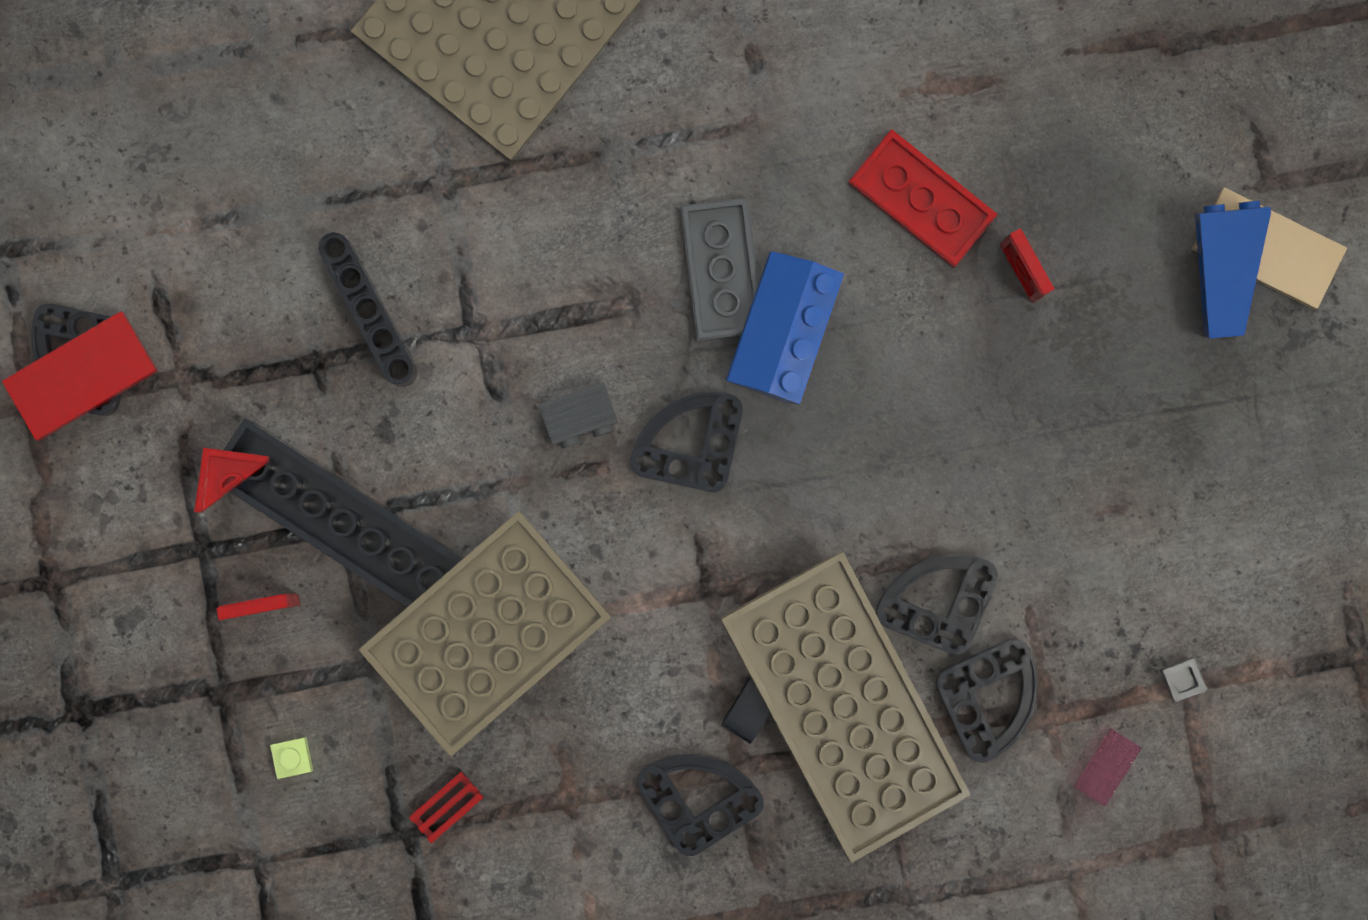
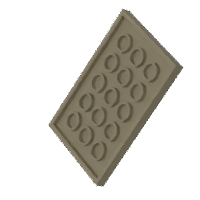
[359,511,611,757]

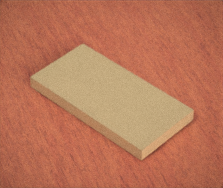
[1192,187,1347,310]

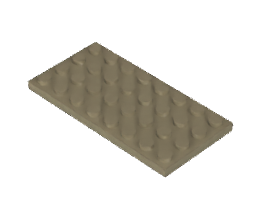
[719,551,971,863]

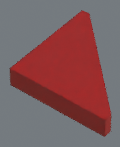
[194,448,270,513]

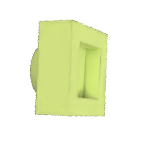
[270,737,313,779]

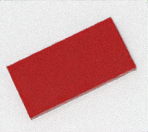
[848,129,998,268]
[2,311,158,441]

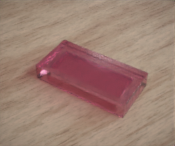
[1074,729,1142,806]

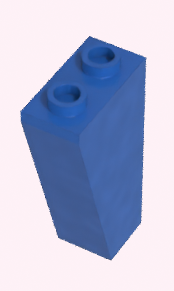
[1195,201,1271,339]

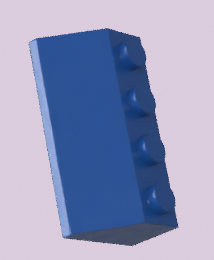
[725,251,844,404]

